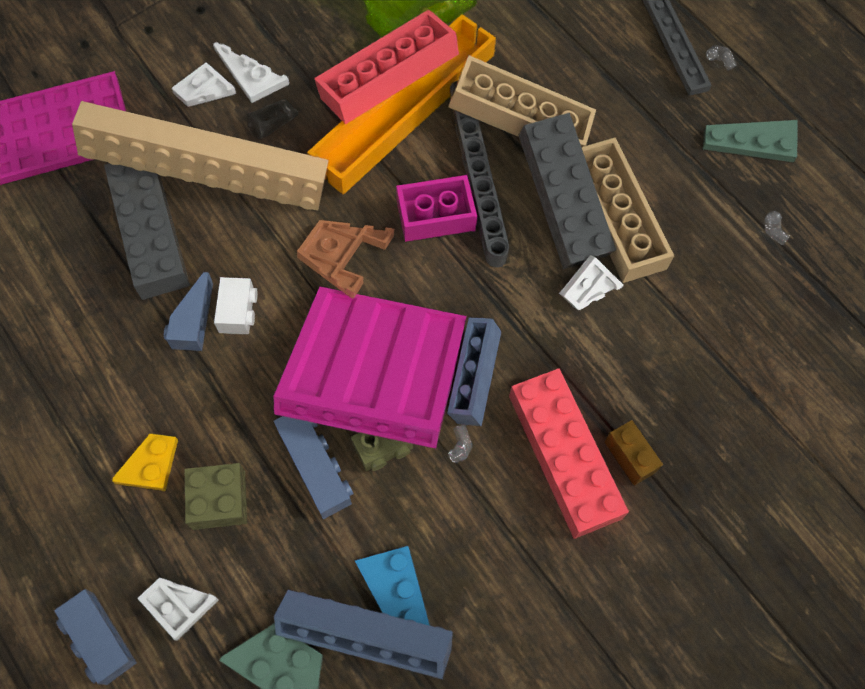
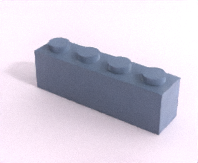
[447,318,501,426]
[274,416,353,519]

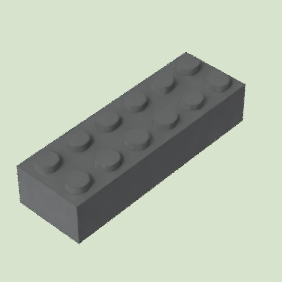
[519,112,616,269]
[104,163,190,300]

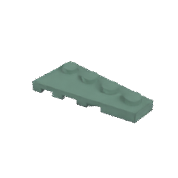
[703,120,798,162]

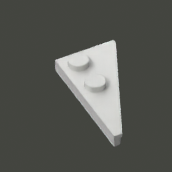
[213,42,289,103]

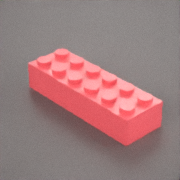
[314,9,459,124]
[509,368,629,539]

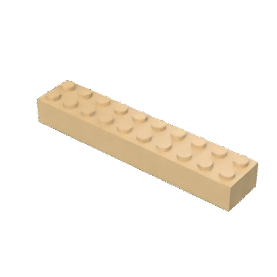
[72,101,329,211]

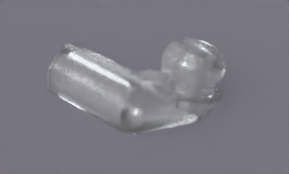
[706,45,737,71]
[765,211,791,245]
[448,424,473,463]

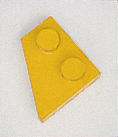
[112,434,178,491]

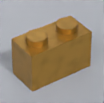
[605,420,663,486]

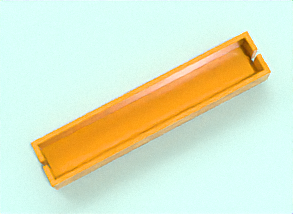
[307,14,496,195]

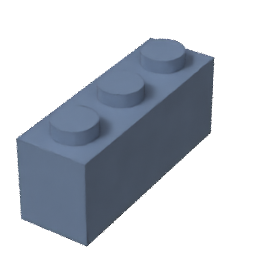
[54,589,137,685]

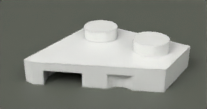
[172,63,236,107]
[559,255,623,310]

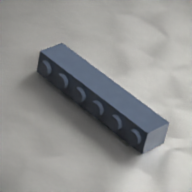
[274,590,453,679]

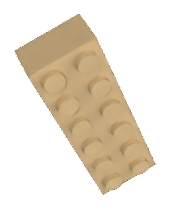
[448,55,596,147]
[582,137,674,283]

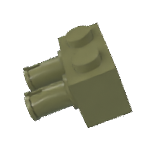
[351,433,413,471]

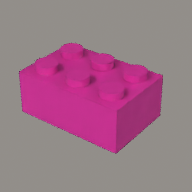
[396,175,477,242]

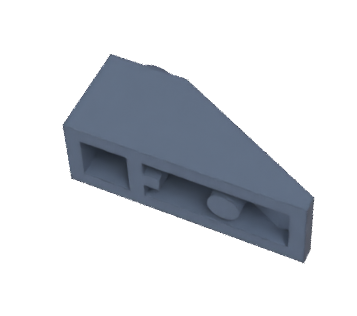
[164,272,213,351]

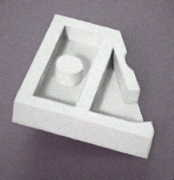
[138,578,218,640]

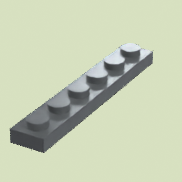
[642,0,712,96]

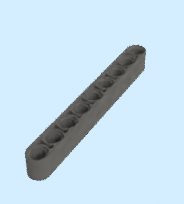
[450,81,509,267]

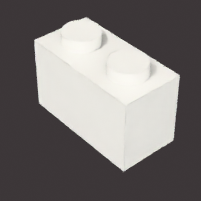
[214,277,257,334]

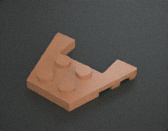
[297,220,394,299]

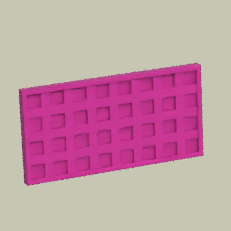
[0,71,126,185]

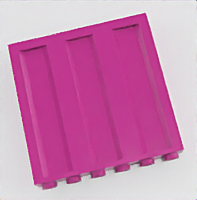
[274,287,467,448]

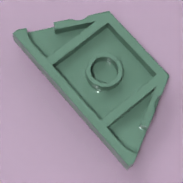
[219,623,323,689]

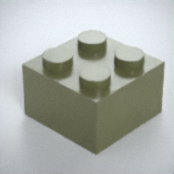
[185,463,247,530]

